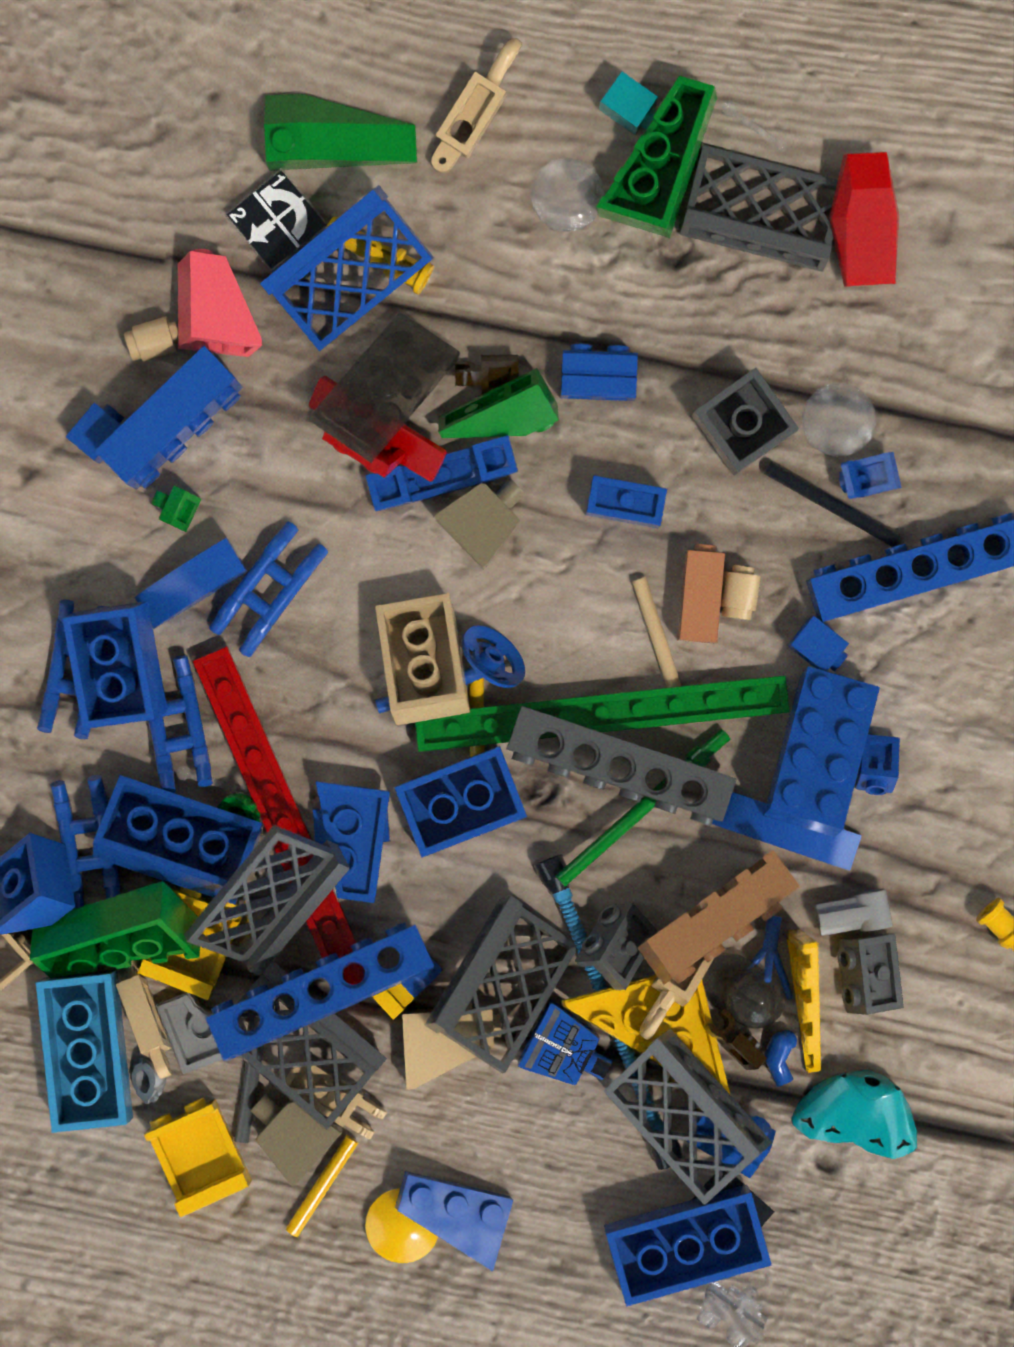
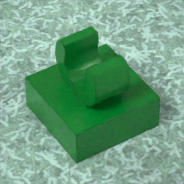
[151,486,201,532]

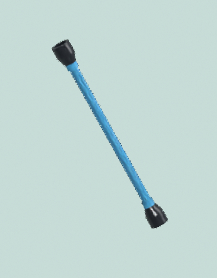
[535,854,686,1170]

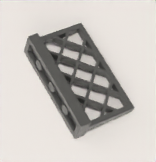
[680,145,838,272]
[184,825,350,975]
[425,895,577,1073]
[237,961,387,1130]
[604,1029,773,1205]

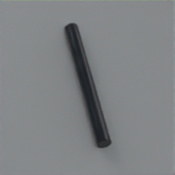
[764,461,900,547]

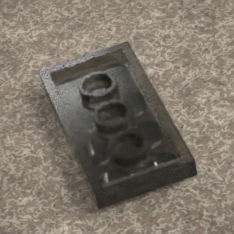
[310,312,460,463]

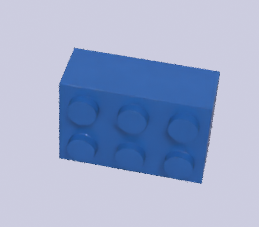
[62,601,168,729]
[394,746,527,858]

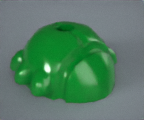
[217,792,260,822]

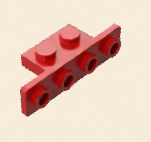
[309,375,447,482]

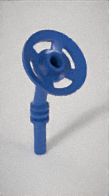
[375,625,525,714]

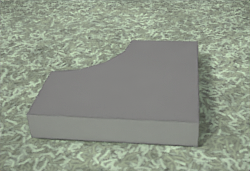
[156,992,247,1074]

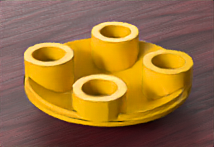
[365,1188,438,1263]

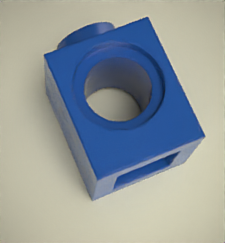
[66,403,124,464]
[787,616,849,672]

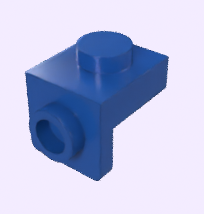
[839,452,902,499]

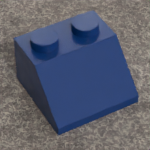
[0,833,75,935]

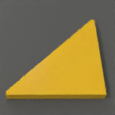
[786,929,821,1073]
[561,974,730,1094]

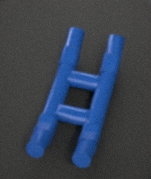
[209,522,328,657]
[37,599,107,740]
[148,655,212,793]
[50,775,121,910]

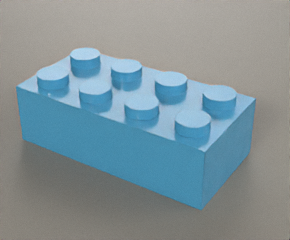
[36,969,133,1133]

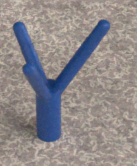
[735,916,793,1000]

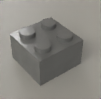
[691,368,799,476]

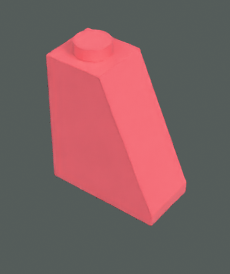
[178,249,262,357]

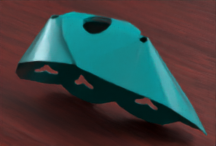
[791,1070,917,1159]

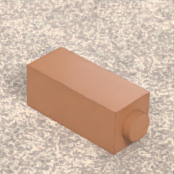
[677,544,725,644]

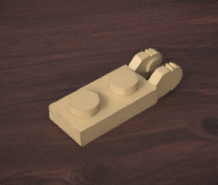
[285,1054,387,1139]

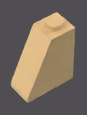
[402,1005,501,1090]

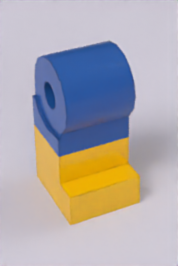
[372,955,443,1020]

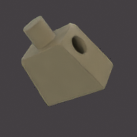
[434,479,525,570]
[250,1094,343,1187]

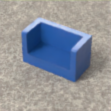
[585,475,667,529]

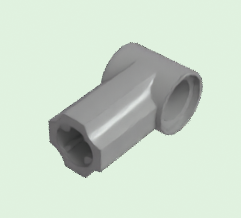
[814,888,893,936]

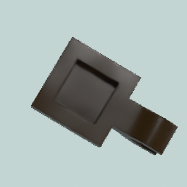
[455,355,519,395]
[705,1009,767,1070]

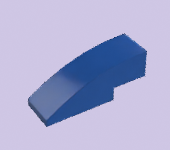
[134,538,248,629]

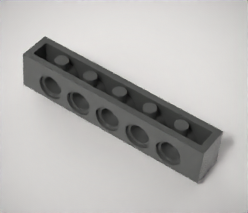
[506,706,737,826]

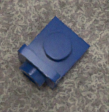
[856,734,900,795]

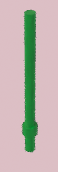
[555,729,731,887]

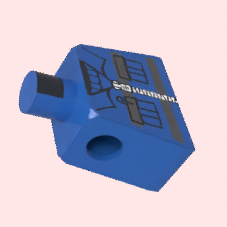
[518,999,612,1085]

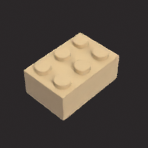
[375,593,470,726]

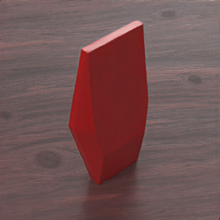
[829,152,899,287]

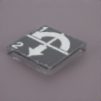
[224,168,328,273]

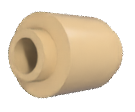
[124,316,178,362]
[720,565,761,620]

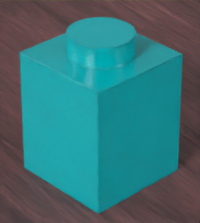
[599,71,659,135]

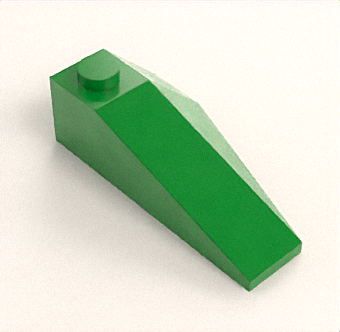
[264,94,417,171]

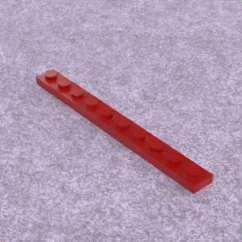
[193,647,365,985]

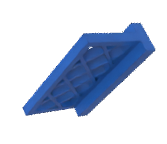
[260,185,434,352]

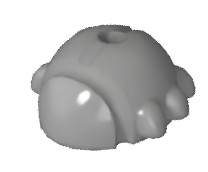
[131,1058,166,1104]

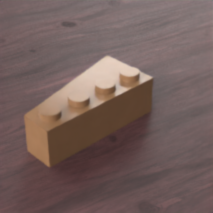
[638,850,800,985]

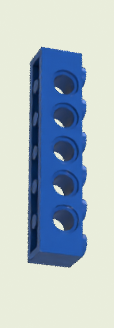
[806,512,1014,622]
[205,922,434,1062]

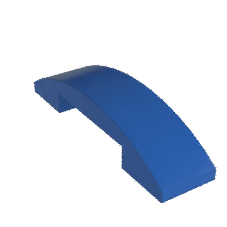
[365,435,519,512]
[712,792,862,871]

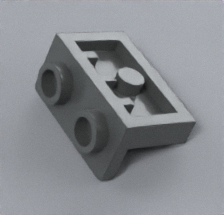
[575,903,658,990]
[837,933,904,1015]

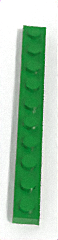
[415,675,790,752]

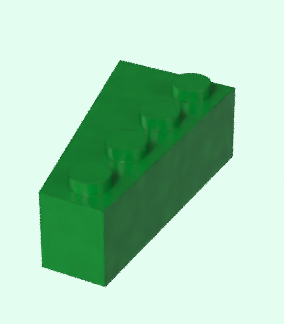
[596,75,717,238]
[30,881,200,978]

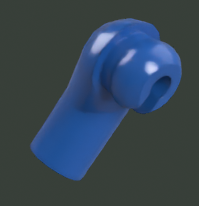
[764,1030,797,1087]

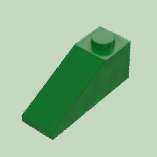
[438,368,559,438]

